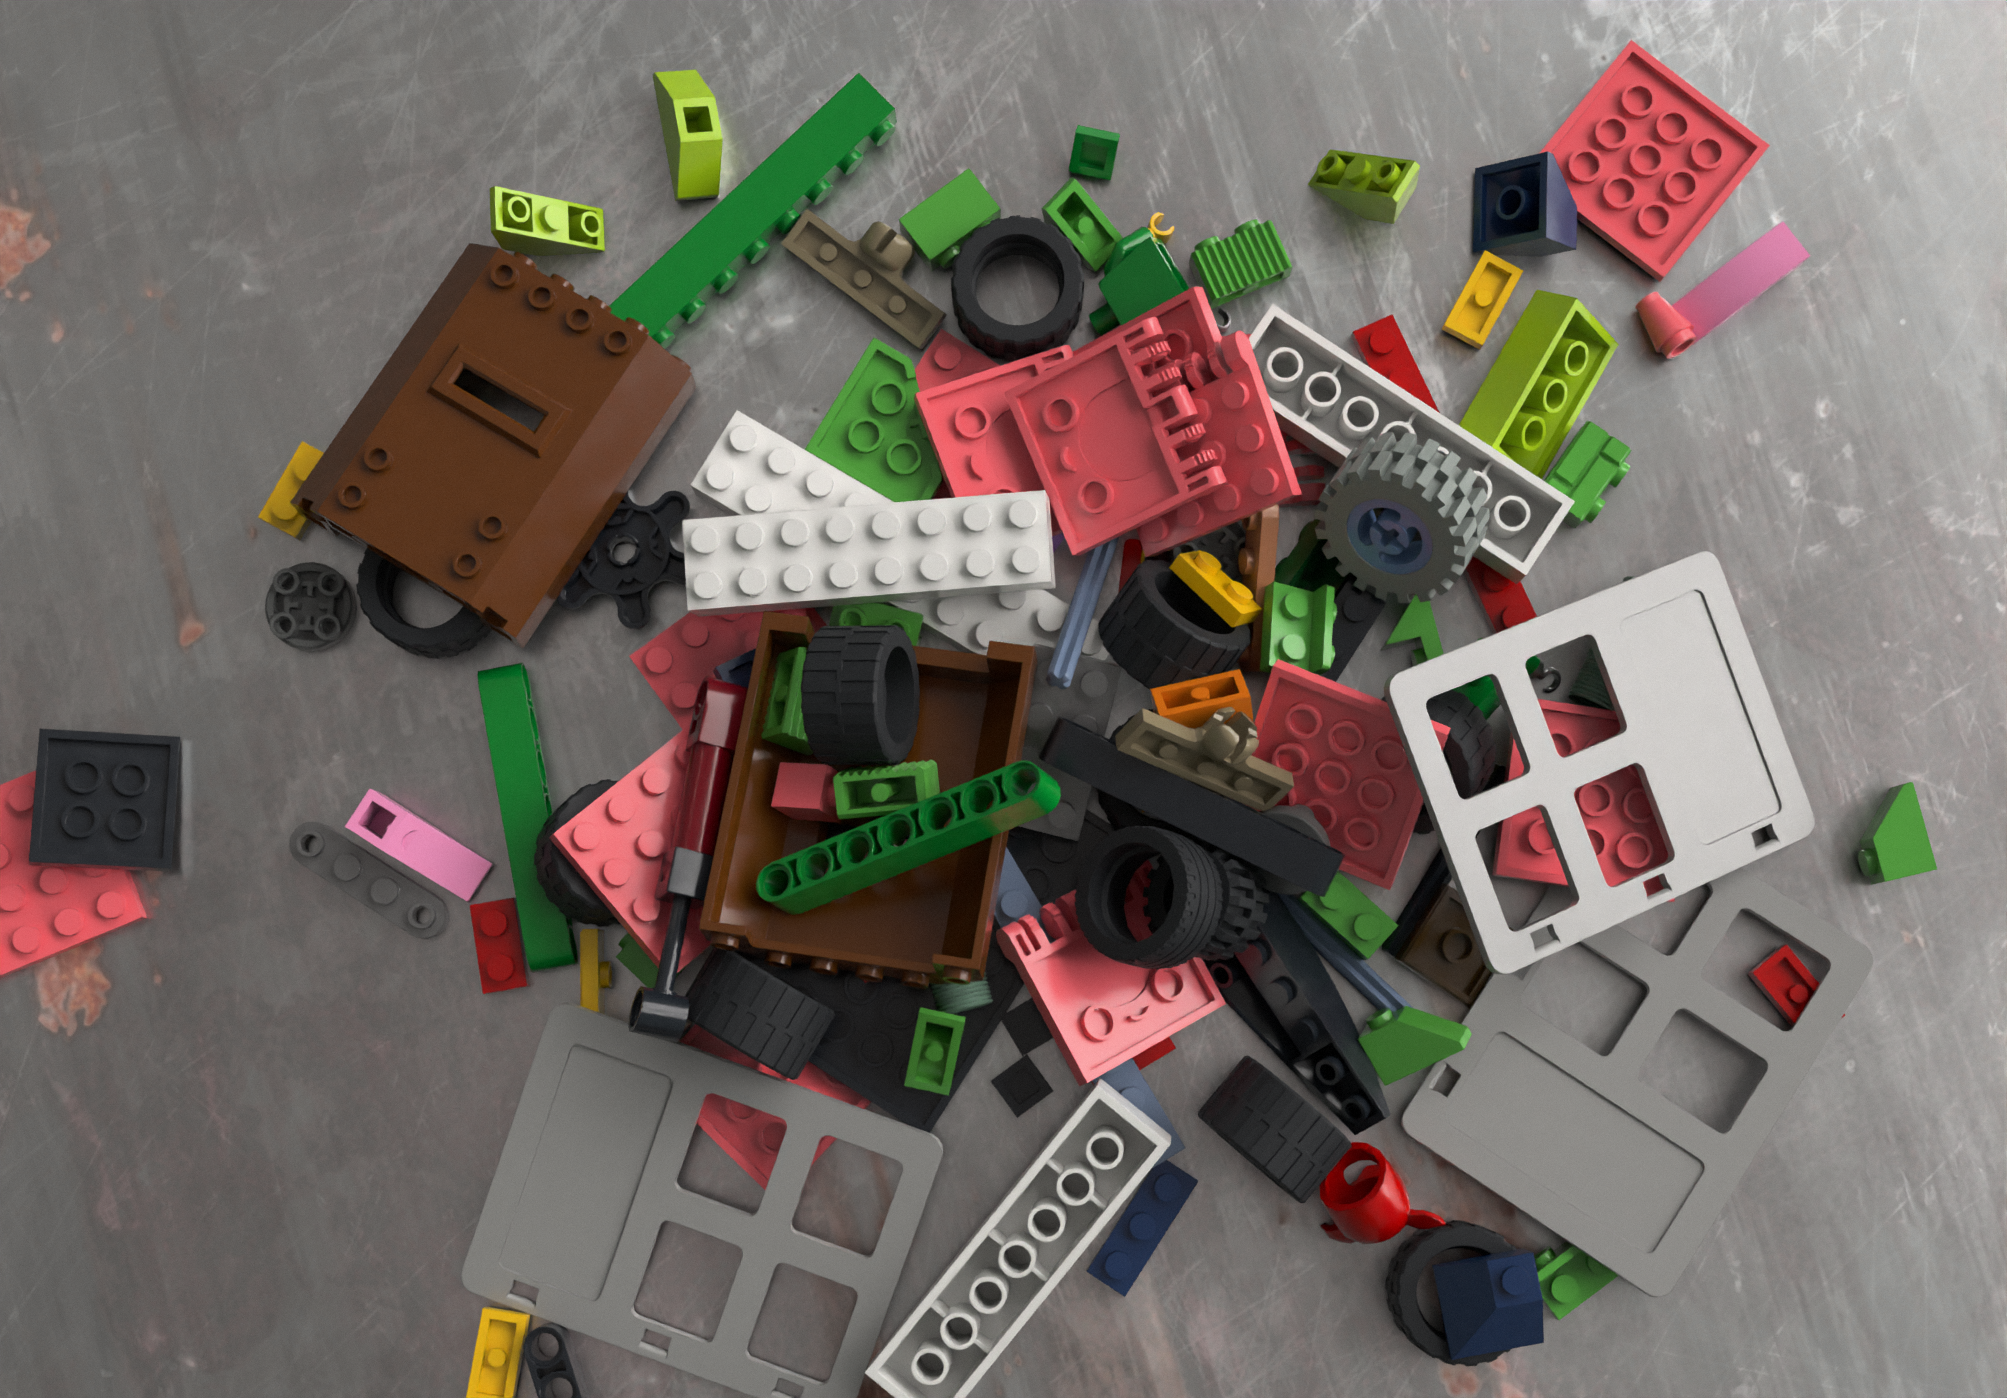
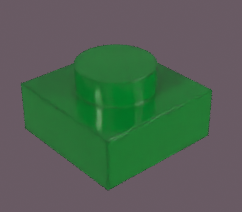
[1068,125,1120,180]

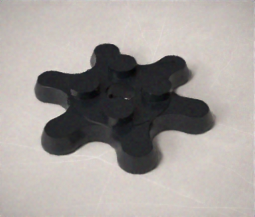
[556,490,690,629]

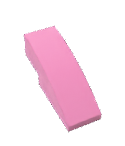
[1672,221,1810,345]

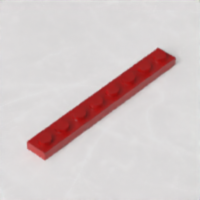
[1351,314,1537,634]

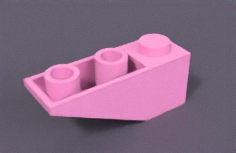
[345,788,493,902]

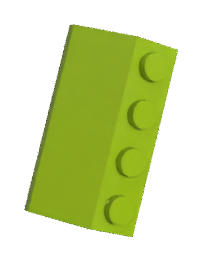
[1459,290,1619,479]

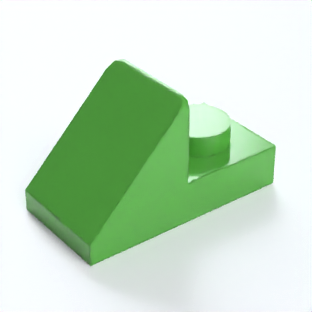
[1041,177,1123,272]
[1380,594,1444,666]
[904,1007,966,1096]

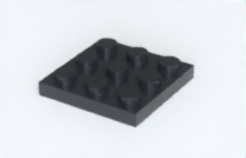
[29,729,180,872]

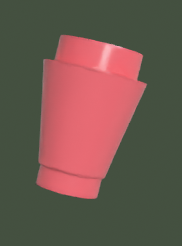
[1635,292,1697,359]

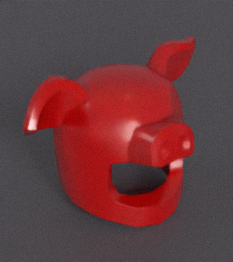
[1319,1142,1446,1244]

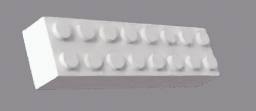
[1249,304,1575,584]
[682,490,1056,617]
[865,1078,1172,1398]

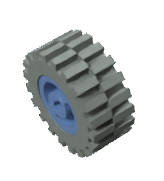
[1314,432,1490,604]

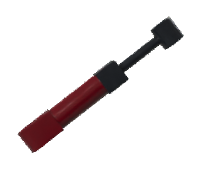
[628,676,748,1043]

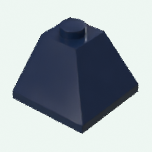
[1473,151,1577,257]
[1432,1248,1544,1360]

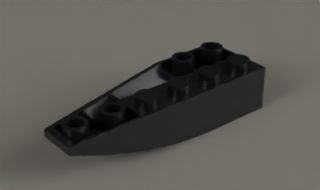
[1203,888,1391,1135]

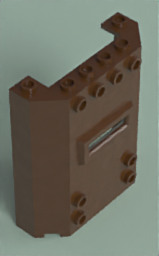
[290,243,696,649]
[699,611,1038,989]

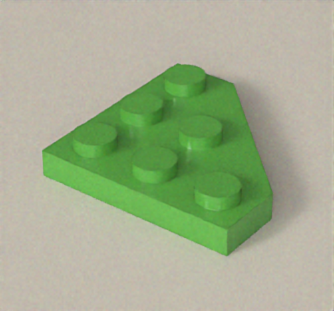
[805,337,943,502]

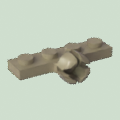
[781,209,947,350]
[1115,707,1294,812]

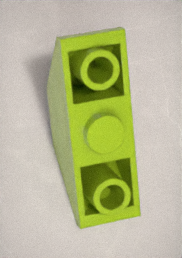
[652,70,723,201]
[1308,149,1420,224]
[489,186,605,256]

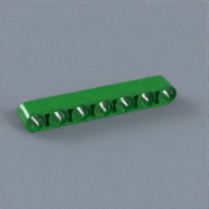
[477,662,578,973]
[756,760,1061,915]

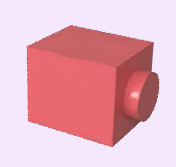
[771,762,841,823]

